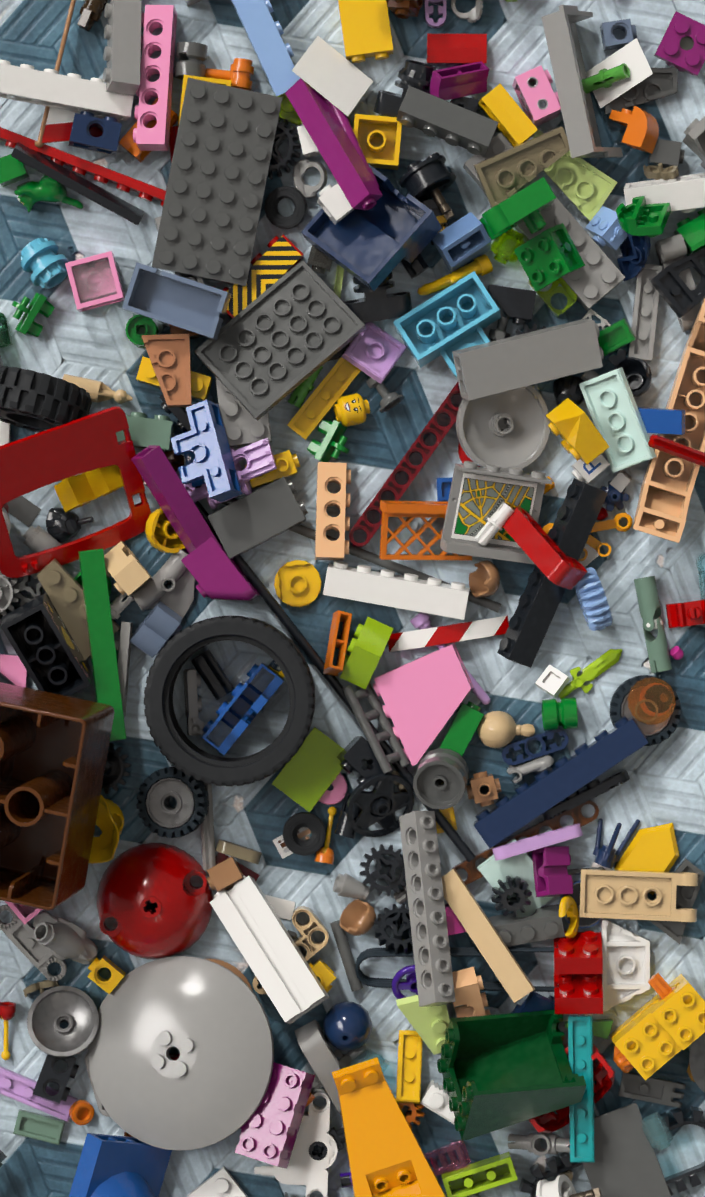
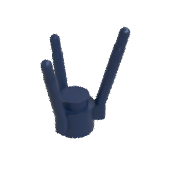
[593,818,640,868]

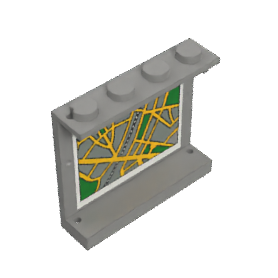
[439,461,553,565]

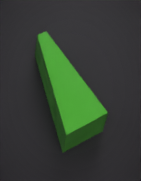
[564,1019,613,1039]

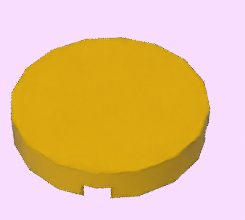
[274,560,322,607]

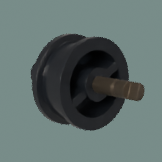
[399,152,456,220]

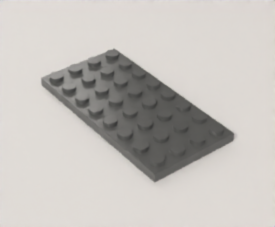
[151,78,282,287]

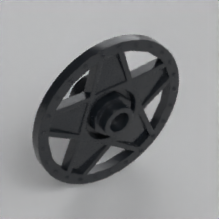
[346,773,414,837]

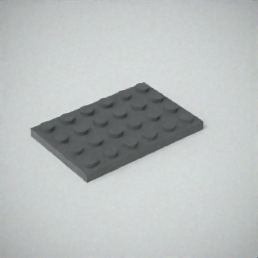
[194,260,366,421]

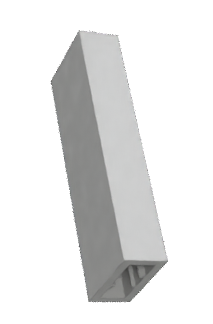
[452,318,604,401]

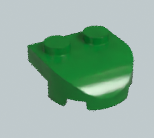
[616,196,671,237]

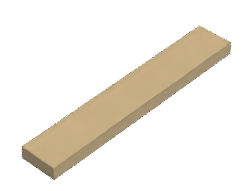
[442,869,535,1003]

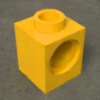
[87,955,126,994]

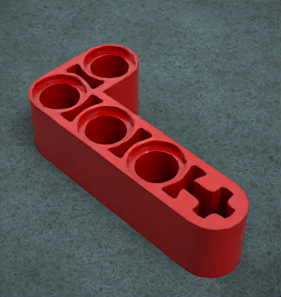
[502,506,587,590]

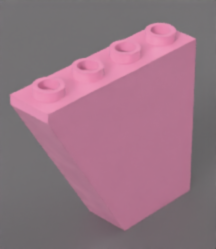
[373,643,474,766]

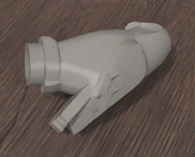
[33,910,98,964]

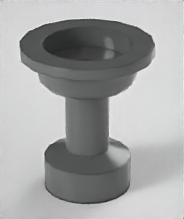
[366,378,404,413]

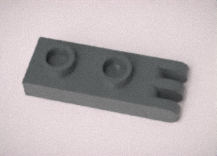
[618,1071,686,1108]

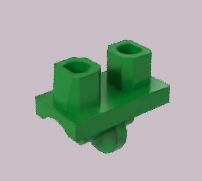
[12,292,55,337]
[307,419,350,462]

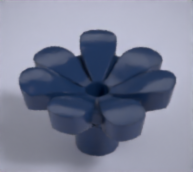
[600,480,630,512]

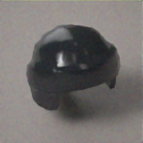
[608,349,652,397]

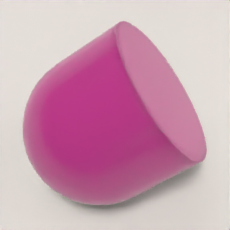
[670,646,684,660]

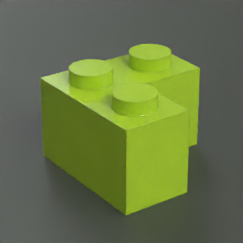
[340,617,394,690]

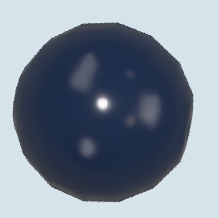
[323,1001,372,1051]

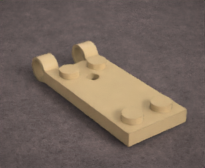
[579,869,698,922]

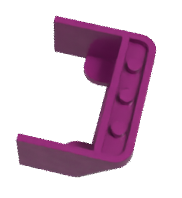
[181,537,260,601]

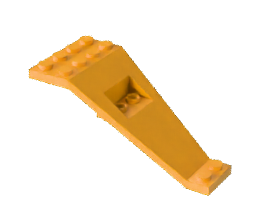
[332,1057,446,1197]

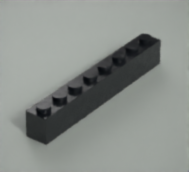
[497,478,608,668]

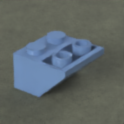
[432,212,491,273]

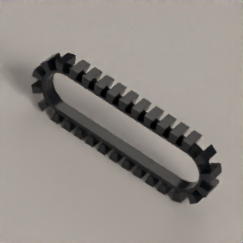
[519,1106,705,1197]

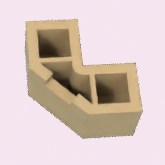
[104,541,152,596]

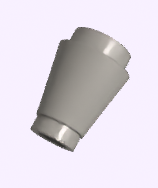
[333,873,370,900]

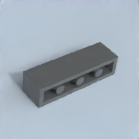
[396,86,499,156]

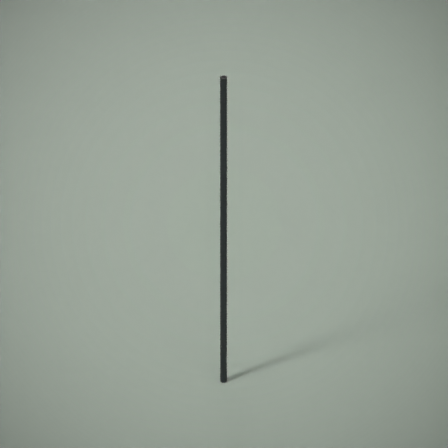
[194,501,476,862]

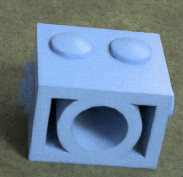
[585,206,628,250]

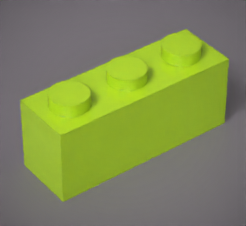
[441,1152,518,1197]

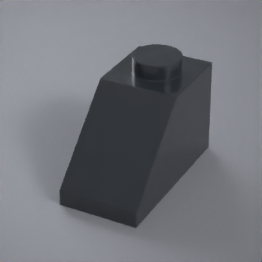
[487,285,536,325]

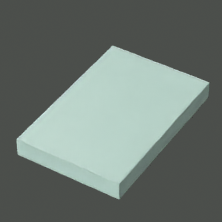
[477,838,553,918]

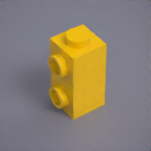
[245,450,301,489]

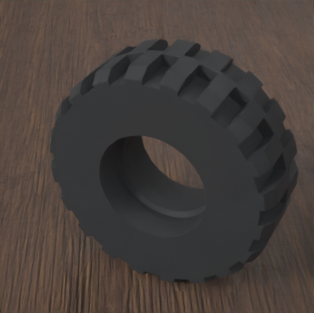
[0,366,92,432]

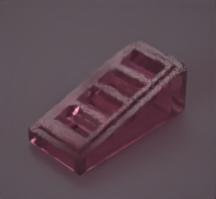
[424,1140,471,1176]

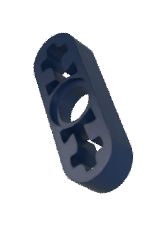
[501,728,569,765]

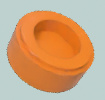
[69,1100,94,1125]

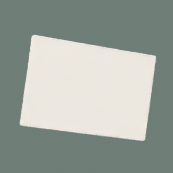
[586,38,653,108]

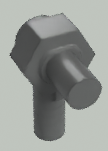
[488,317,511,342]

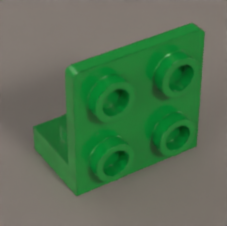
[514,223,585,291]

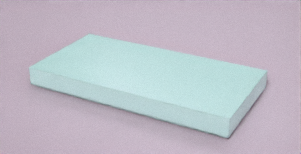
[579,367,656,473]

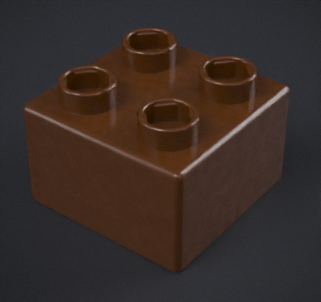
[0,682,115,910]

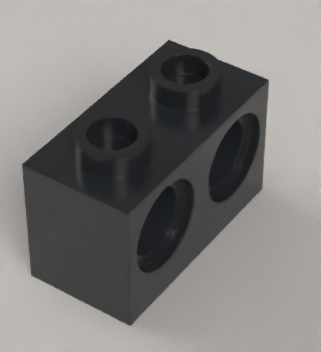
[33,1054,79,1105]

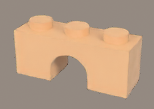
[452,967,491,1018]

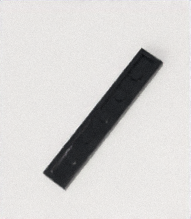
[11,142,144,225]

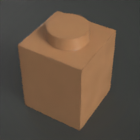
[207,857,244,892]

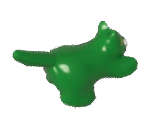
[14,175,84,212]

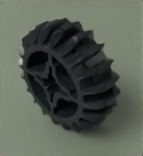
[268,116,302,180]

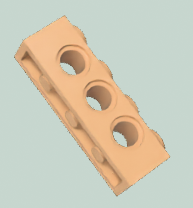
[315,462,351,561]

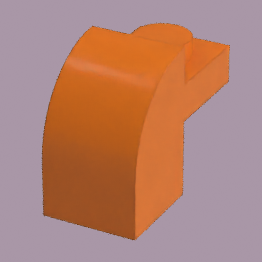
[609,106,659,154]

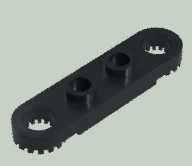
[542,770,630,821]

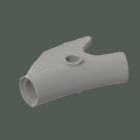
[132,549,195,619]

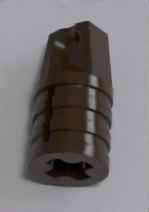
[77,0,108,32]

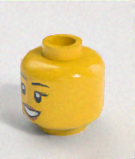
[334,393,370,427]

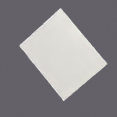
[292,36,373,116]

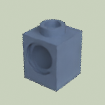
[600,19,637,51]

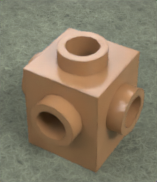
[466,771,502,807]

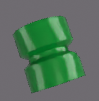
[125,315,159,348]
[542,698,578,731]

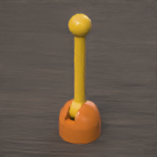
[315,806,337,864]

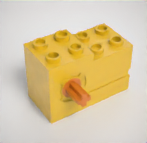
[609,973,705,1081]

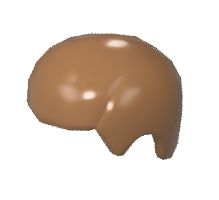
[469,560,500,598]
[339,899,376,936]

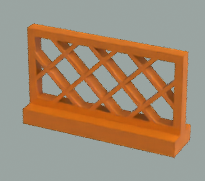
[379,500,472,561]

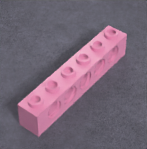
[133,5,177,151]

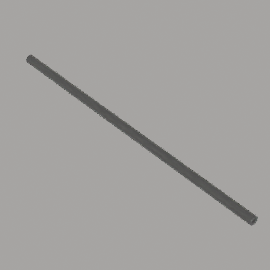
[195,485,501,613]

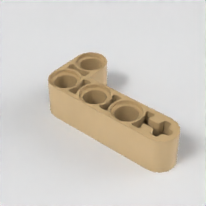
[252,906,329,995]

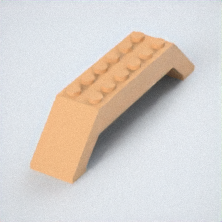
[632,298,705,543]

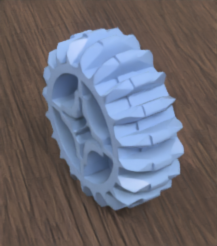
[574,567,612,631]

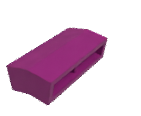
[430,61,490,100]

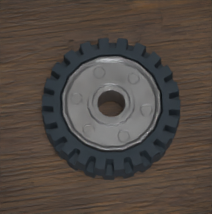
[609,675,681,746]
[136,767,209,838]

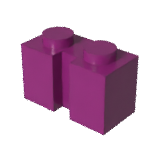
[532,846,573,897]

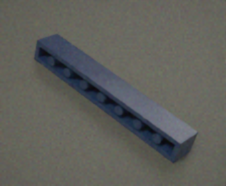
[474,716,649,849]

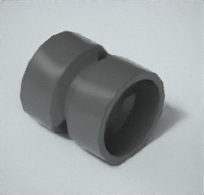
[174,42,208,80]

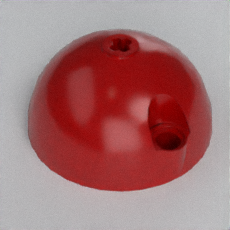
[97,843,213,959]

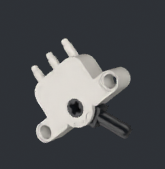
[254,1088,346,1197]

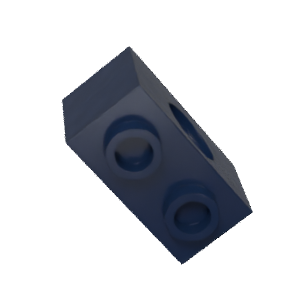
[68,111,122,156]

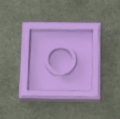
[342,322,407,384]

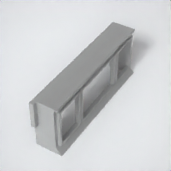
[541,5,623,160]

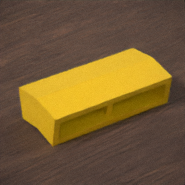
[478,84,538,147]

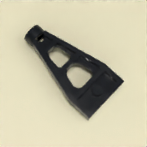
[650,248,705,318]

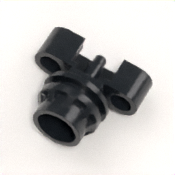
[374,60,436,117]
[344,272,412,323]

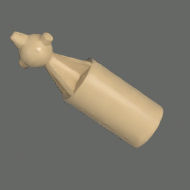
[63,374,133,404]

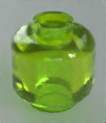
[491,229,525,265]

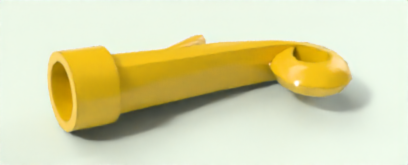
[417,254,493,296]

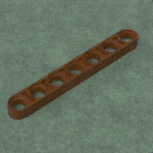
[451,800,599,885]

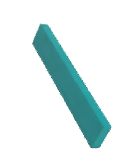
[568,1016,595,1162]

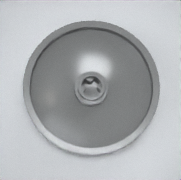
[456,385,550,471]

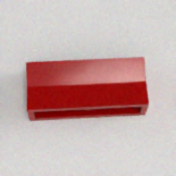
[427,33,487,64]

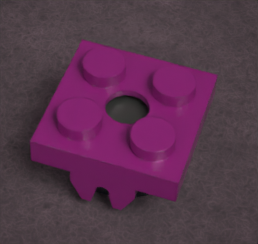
[654,11,705,77]

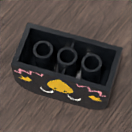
[0,594,92,696]

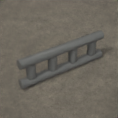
[342,682,410,774]

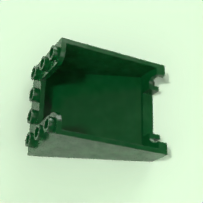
[437,1010,586,1141]

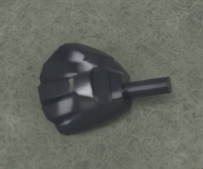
[553,375,584,406]
[46,508,94,543]

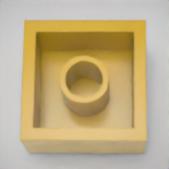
[353,114,402,170]

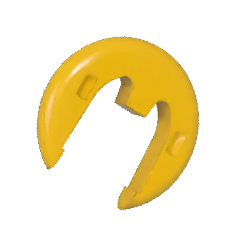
[559,895,579,938]

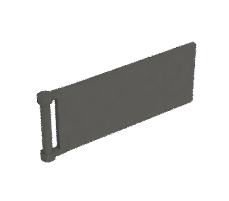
[582,1103,671,1197]

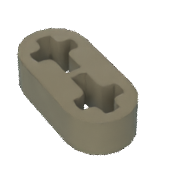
[215,839,262,864]

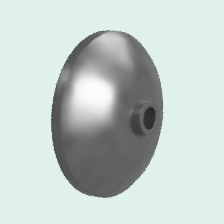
[27,986,99,1057]

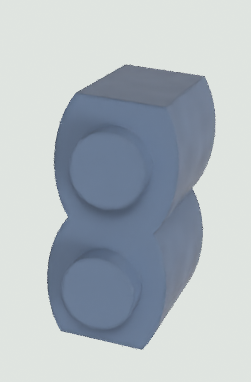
[130,601,183,658]

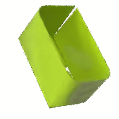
[528,277,577,317]

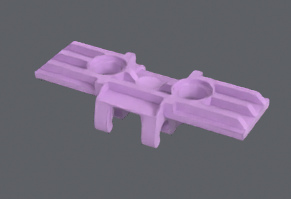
[177,438,277,509]

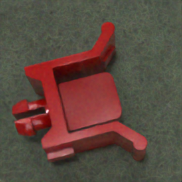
[666,599,705,628]

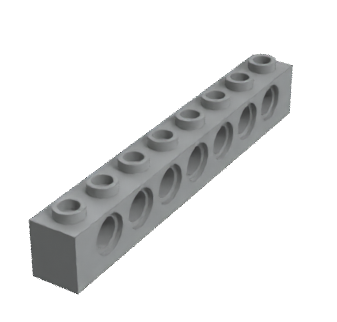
[399,811,455,1007]

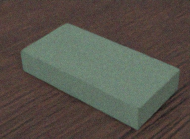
[13,1109,66,1145]

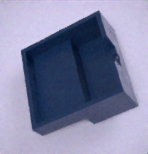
[301,164,442,291]

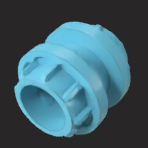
[20,238,68,289]

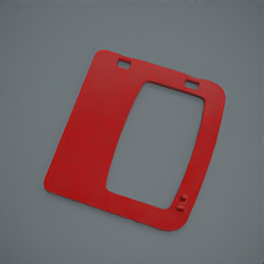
[0,406,151,578]

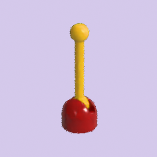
[0,1002,16,1060]

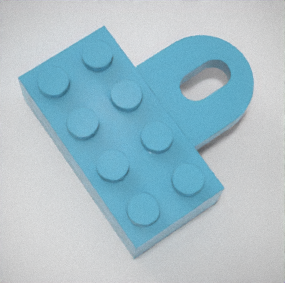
[393,271,501,378]

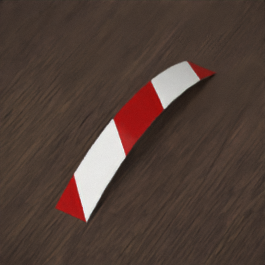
[388,616,509,652]

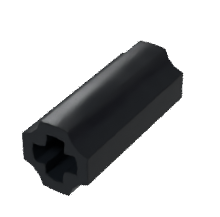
[191,649,235,700]

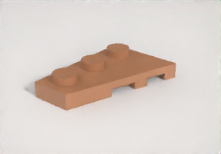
[141,334,192,407]

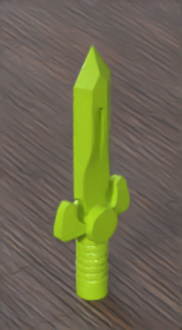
[558,649,623,700]

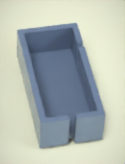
[122,262,232,340]

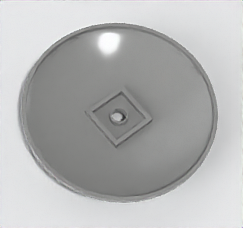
[88,956,274,1151]

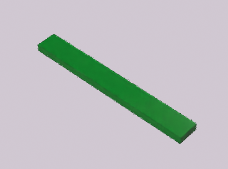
[78,549,126,741]

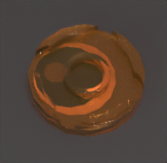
[627,677,676,725]

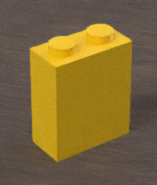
[338,0,393,63]

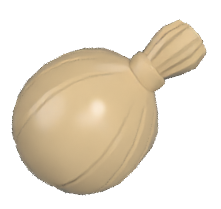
[477,711,535,748]

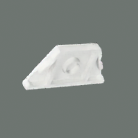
[601,919,650,1011]

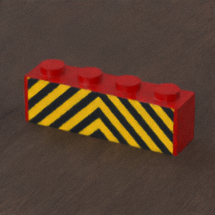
[223,234,304,319]

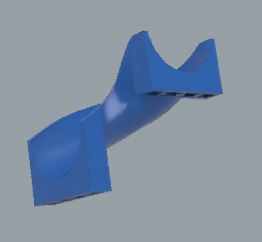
[69,1133,172,1197]

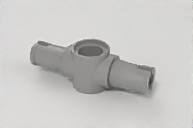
[508,1133,570,1156]

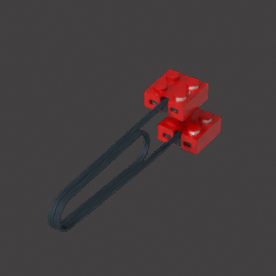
[355,931,603,1014]

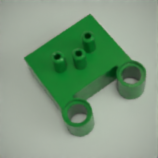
[479,177,556,241]

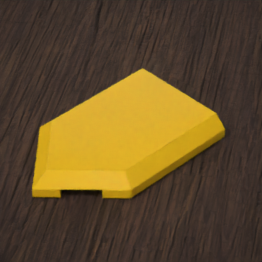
[614,823,679,895]

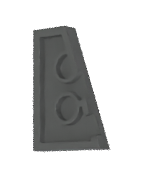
[604,68,678,116]
[649,858,705,944]

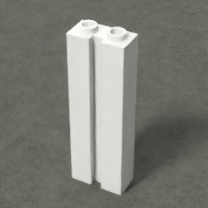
[209,876,330,1024]

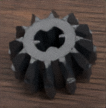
[491,876,532,917]

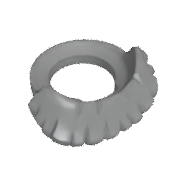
[451,0,483,23]
[292,158,327,199]

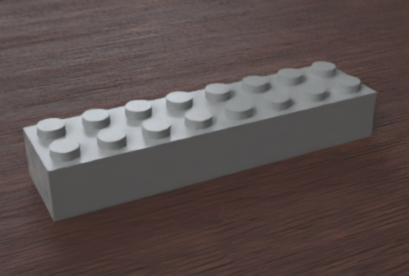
[463,132,625,311]

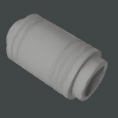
[23,525,61,553]

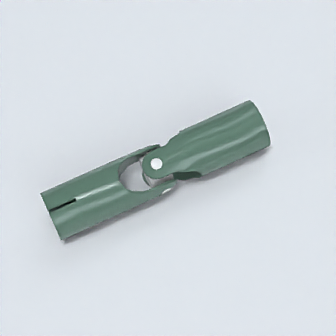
[634,576,672,673]

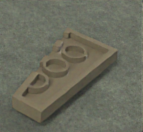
[473,126,570,208]
[37,558,120,660]

